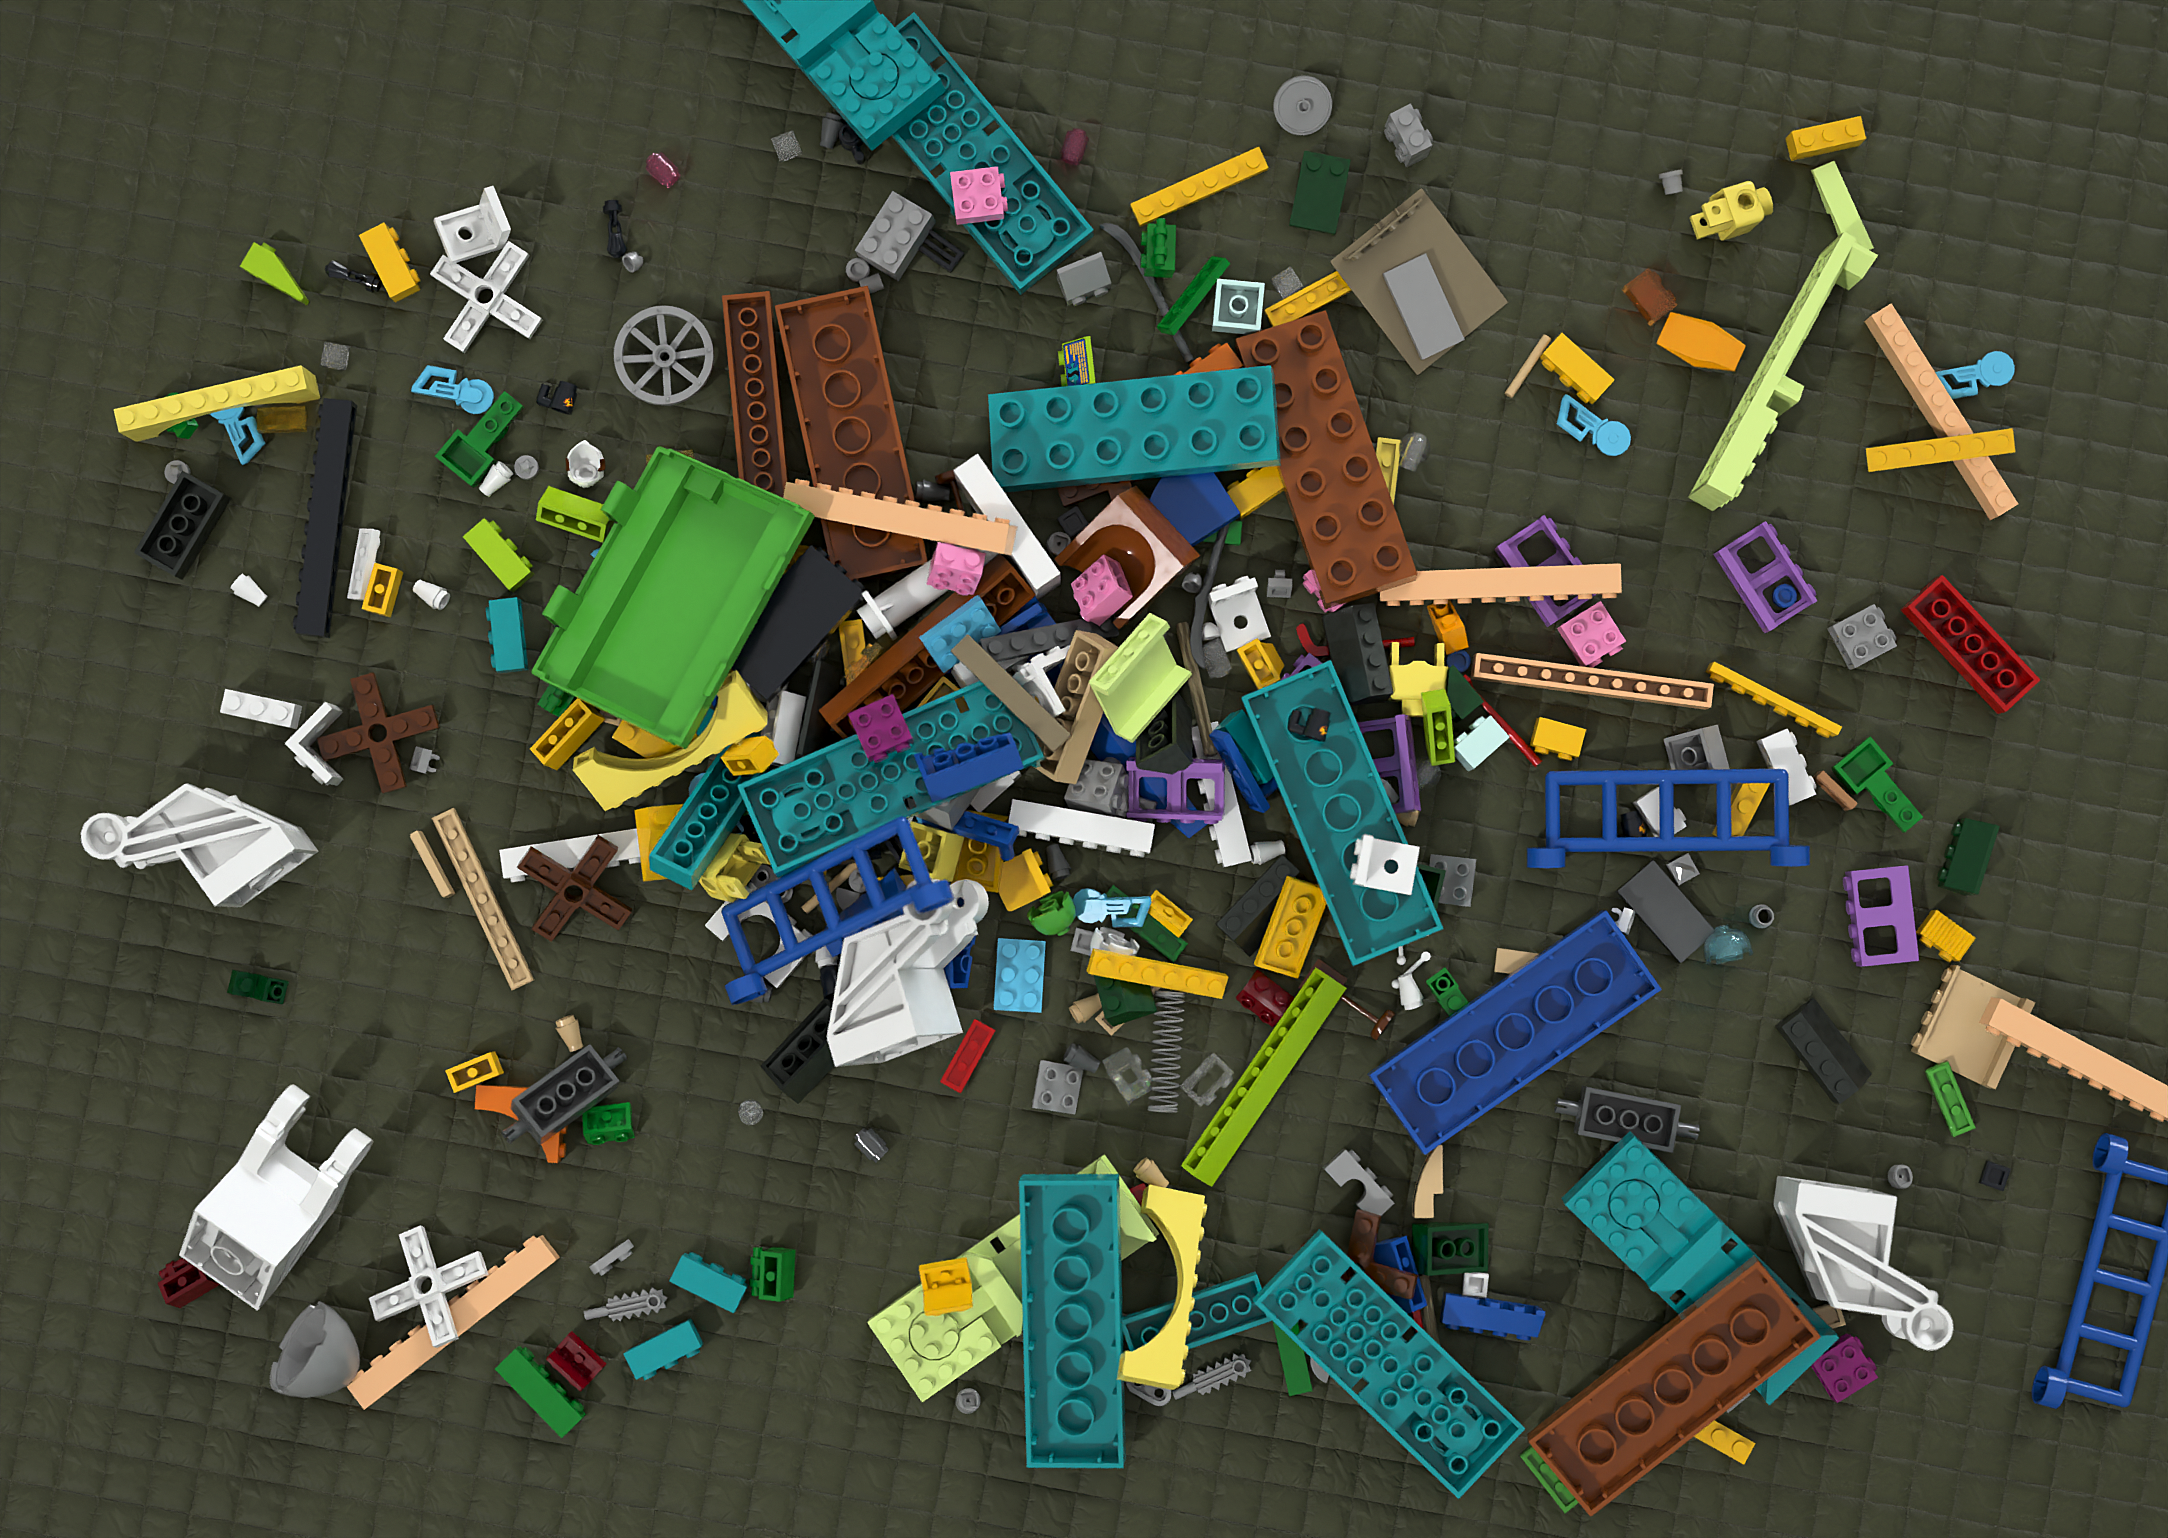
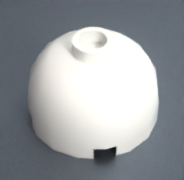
[1090,927,1140,956]

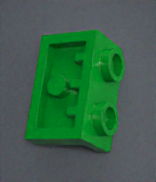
[582,1102,635,1145]

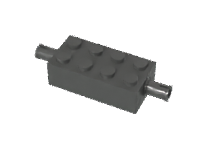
[501,1044,627,1145]
[1554,1086,1699,1153]

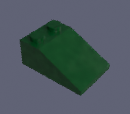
[1289,151,1351,235]
[1412,1222,1488,1276]

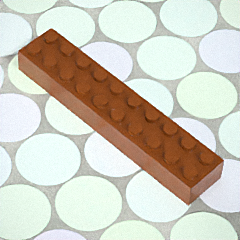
[722,291,789,498]
[819,553,1036,739]

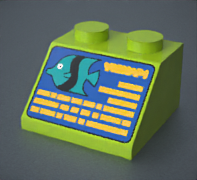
[1058,336,1095,387]

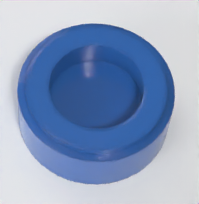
[1772,584,1797,608]
[1446,650,1471,673]

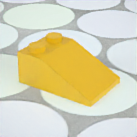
[612,720,698,759]
[634,804,684,881]
[951,810,1009,893]

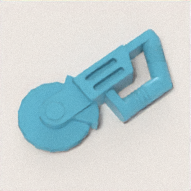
[1935,351,2015,399]
[411,365,494,414]
[1557,394,1631,456]
[210,407,266,465]
[1073,888,1151,927]

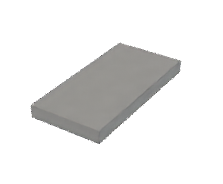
[1382,253,1465,360]

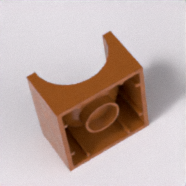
[1054,486,1201,629]

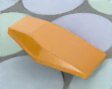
[1657,312,1746,372]

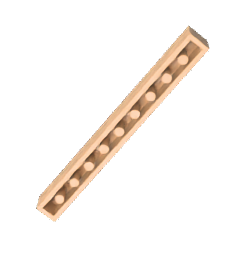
[1864,304,2018,520]
[783,479,1017,555]
[1380,563,1622,606]
[1470,653,1714,710]
[1979,997,2168,1122]
[347,1235,560,1410]

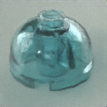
[1703,925,1754,965]

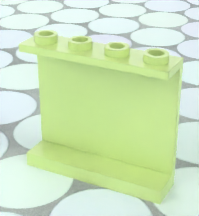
[1089,613,1192,743]

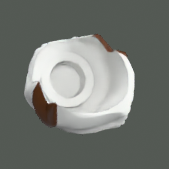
[565,440,606,488]

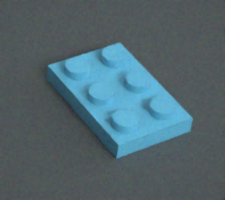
[919,595,1001,673]
[994,938,1046,1013]

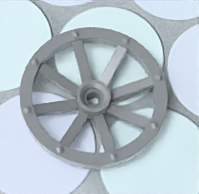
[614,306,714,406]

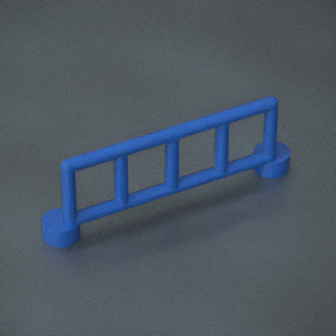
[1527,769,1810,868]
[721,816,955,1005]
[2032,1133,2168,1409]

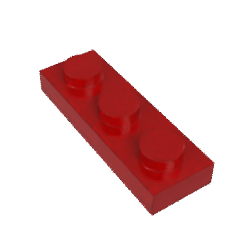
[940,1019,996,1093]

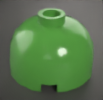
[1027,891,1076,936]

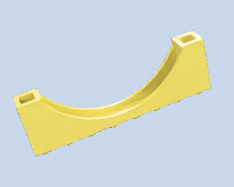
[114,365,320,442]
[573,670,768,811]
[1117,1185,1207,1390]

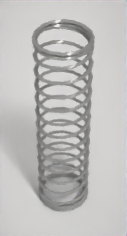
[1148,991,1185,1113]

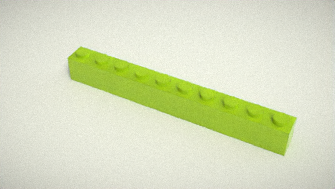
[1181,967,1347,1187]

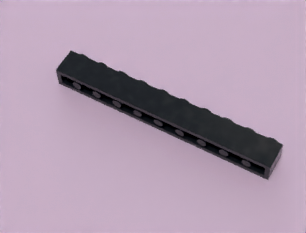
[293,398,357,638]

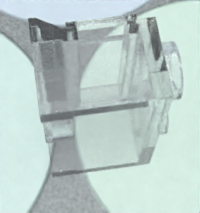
[1102,1047,1153,1106]
[1180,1052,1234,1107]

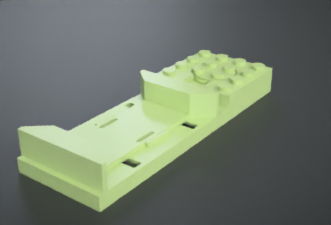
[1688,231,1878,511]
[867,1154,1160,1402]

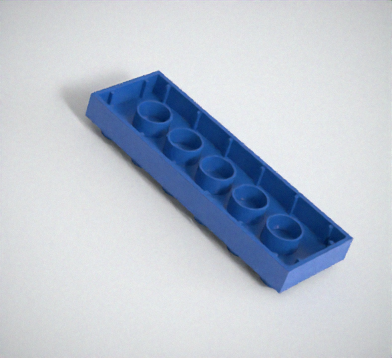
[1367,910,1662,1155]

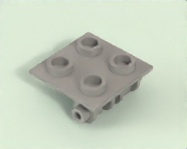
[1429,854,1477,907]
[1032,1060,1083,1114]

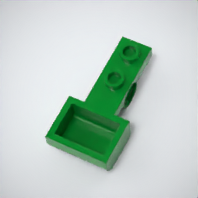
[435,391,524,488]
[1831,736,1923,833]

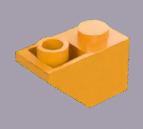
[1427,600,1469,655]

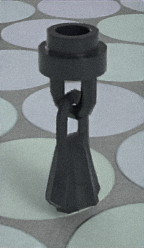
[603,200,627,258]
[325,261,382,293]

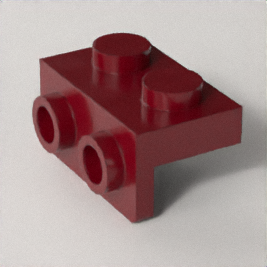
[1236,969,1294,1027]
[546,1331,607,1391]

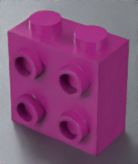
[848,694,914,763]
[1811,1333,1878,1403]

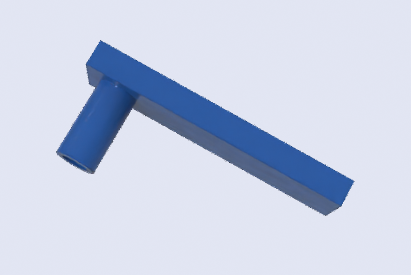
[1209,730,1278,813]
[922,811,1020,861]

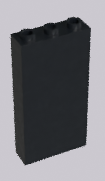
[731,545,865,703]

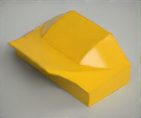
[1236,638,1285,690]

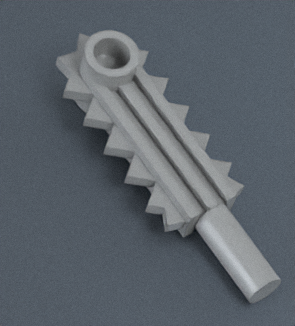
[584,1287,668,1322]
[1172,1353,1252,1400]

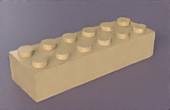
[1034,630,1119,784]

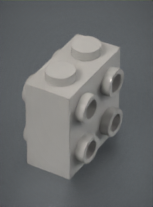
[1384,103,1433,168]
[1827,604,1897,670]
[1064,759,1129,817]

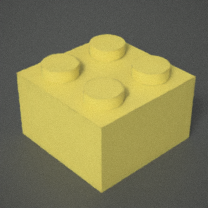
[899,821,964,882]

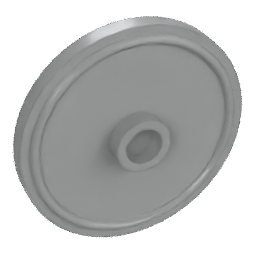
[1273,75,1332,135]

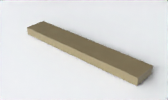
[951,634,1071,753]

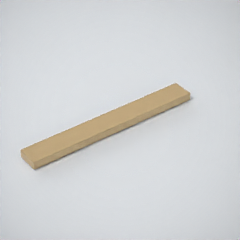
[432,808,535,990]

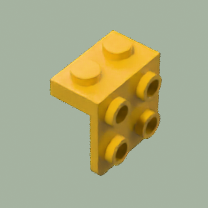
[998,848,1053,911]
[919,1257,973,1316]

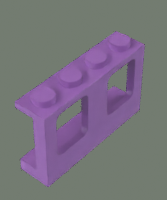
[1494,515,1596,627]
[1713,521,1817,634]
[1357,714,1421,814]
[1126,757,1225,824]
[1843,865,1919,967]

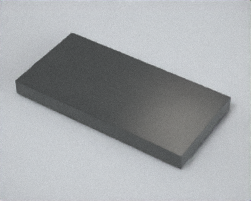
[1616,860,1716,963]

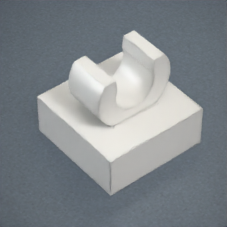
[1612,907,1636,935]

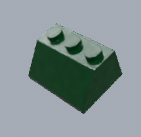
[1937,818,2000,895]

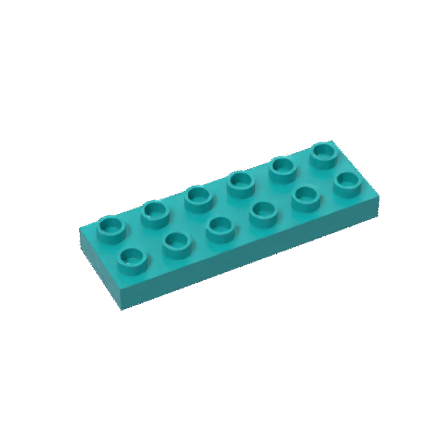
[988,365,1281,493]
[1241,660,1443,966]
[1019,1174,1126,1468]

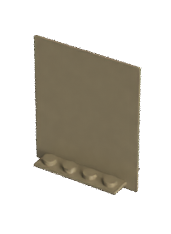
[1330,188,1508,375]

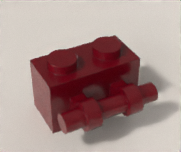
[158,1258,220,1308]

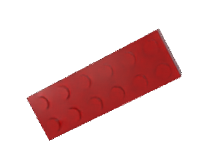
[1900,575,2040,714]

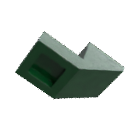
[227,969,289,1005]

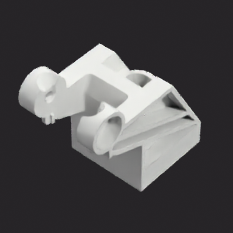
[81,784,319,907]
[827,879,989,1067]
[179,1084,374,1311]
[1773,1176,1953,1350]

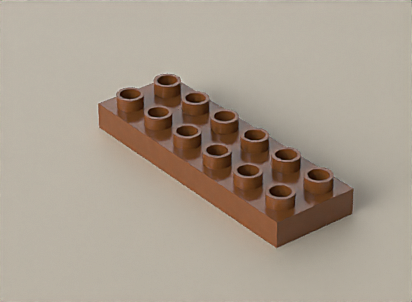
[775,286,928,582]
[1235,310,1417,609]
[1527,1255,1821,1517]

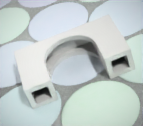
[705,882,813,988]

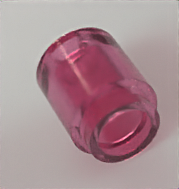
[1060,128,1089,165]
[645,152,681,187]

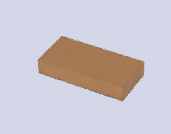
[1812,771,1858,811]

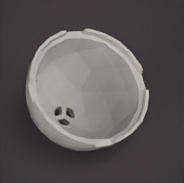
[270,1301,360,1398]

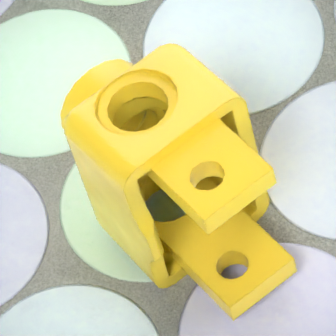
[1690,181,1773,241]
[1388,642,1448,717]
[699,833,771,903]

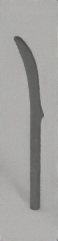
[1099,223,1194,364]
[1190,524,1230,669]

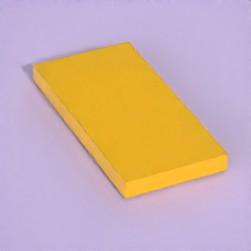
[1254,875,1326,979]

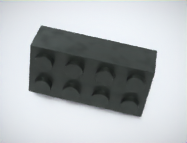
[134,470,231,580]

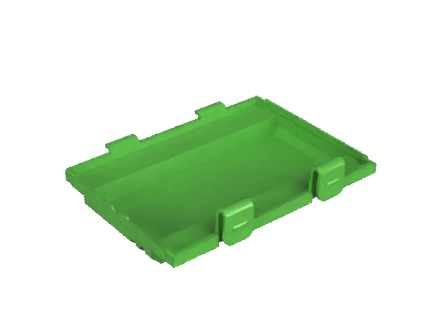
[532,446,815,749]

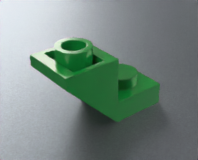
[1426,967,1469,1017]

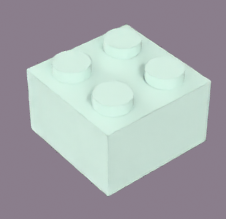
[1212,279,1265,335]
[1453,715,1509,771]

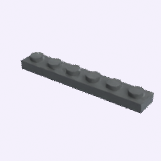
[978,615,1119,662]

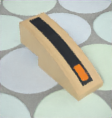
[1412,1144,1443,1218]

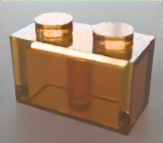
[1622,268,1677,326]

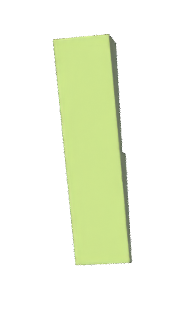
[1811,161,1874,250]

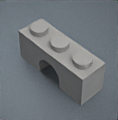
[1323,1148,1394,1215]

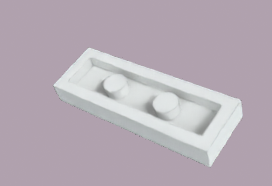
[347,528,380,601]

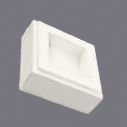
[1462,1272,1489,1298]

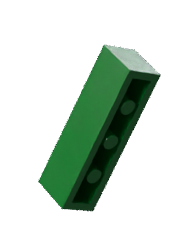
[495,1345,586,1438]

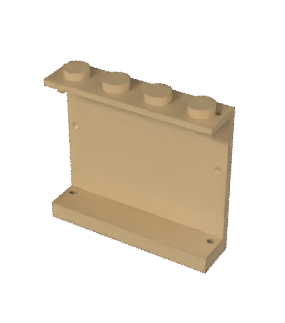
[1911,965,2035,1089]

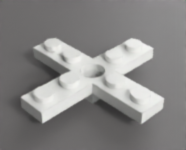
[430,241,543,353]
[369,1225,488,1348]

